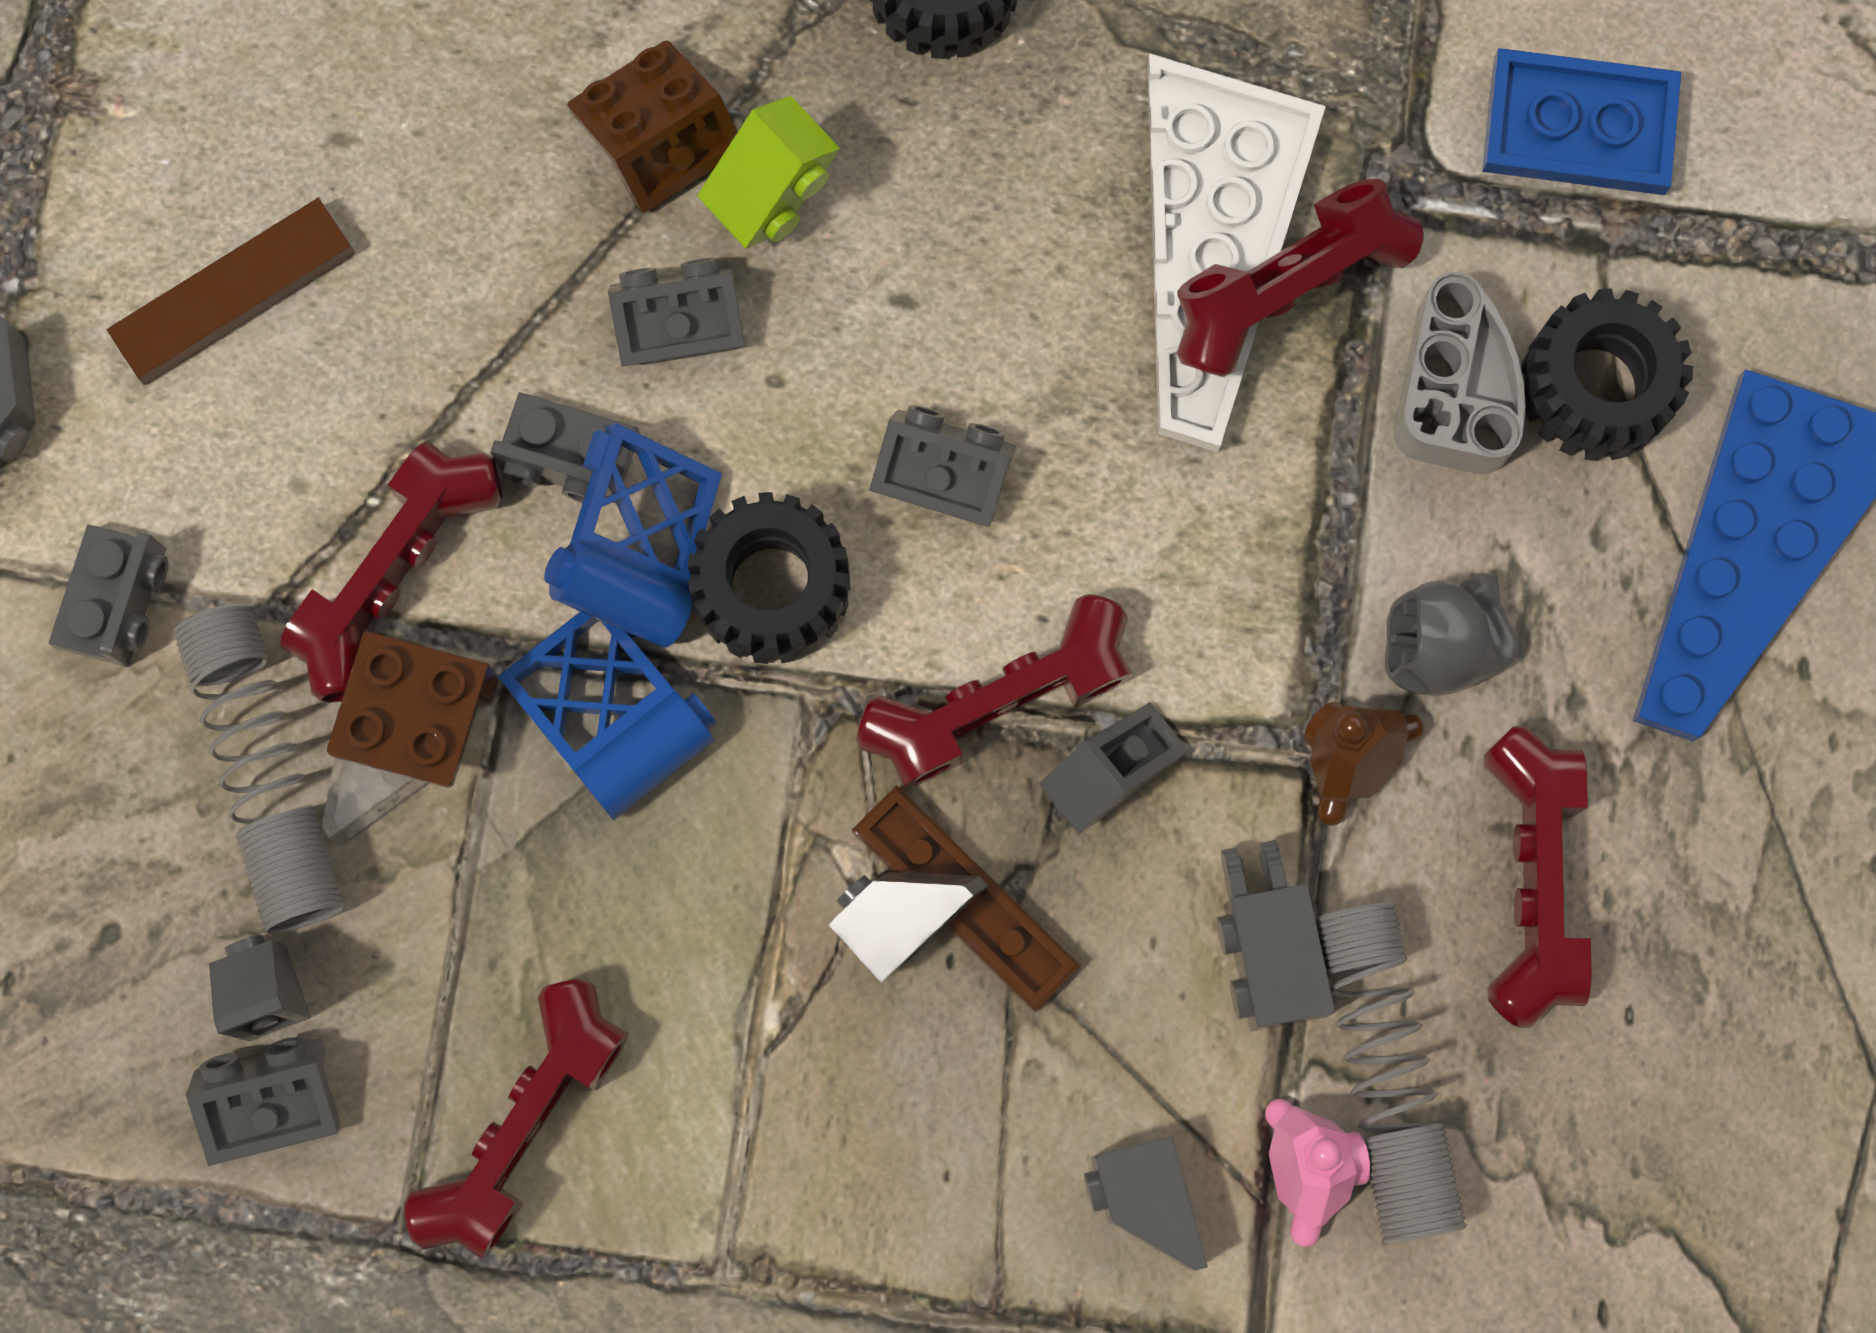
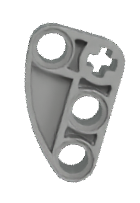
[1394,272,1525,474]

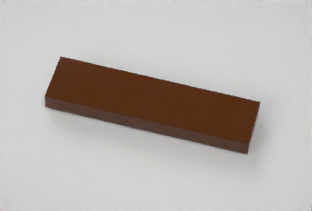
[106,197,355,385]
[851,785,1081,1013]

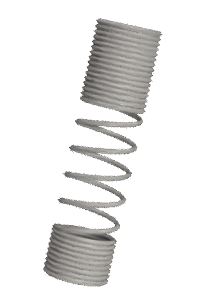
[172,604,346,933]
[1315,902,1467,1244]

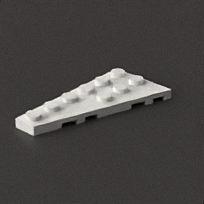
[1147,53,1326,452]

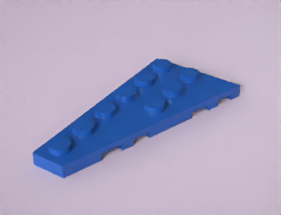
[1633,369,1876,741]

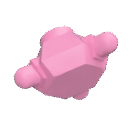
[1265,1099,1370,1247]

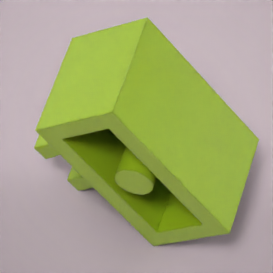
[697,95,840,249]

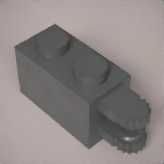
[1217,840,1335,1032]

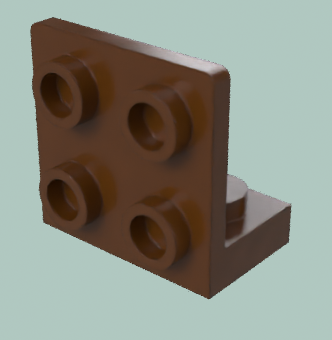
[567,40,738,214]
[327,631,499,788]

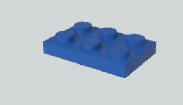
[1482,48,1681,195]

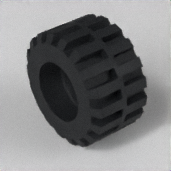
[869,0,1018,59]
[1521,288,1693,461]
[687,492,851,664]

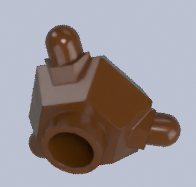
[1304,702,1425,826]

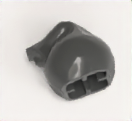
[1385,573,1519,696]

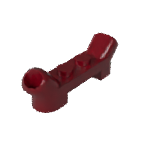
[1176,179,1424,378]
[280,441,503,703]
[856,594,1133,788]
[1484,726,1592,1028]
[404,978,628,1260]

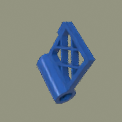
[544,423,722,648]
[497,612,717,821]

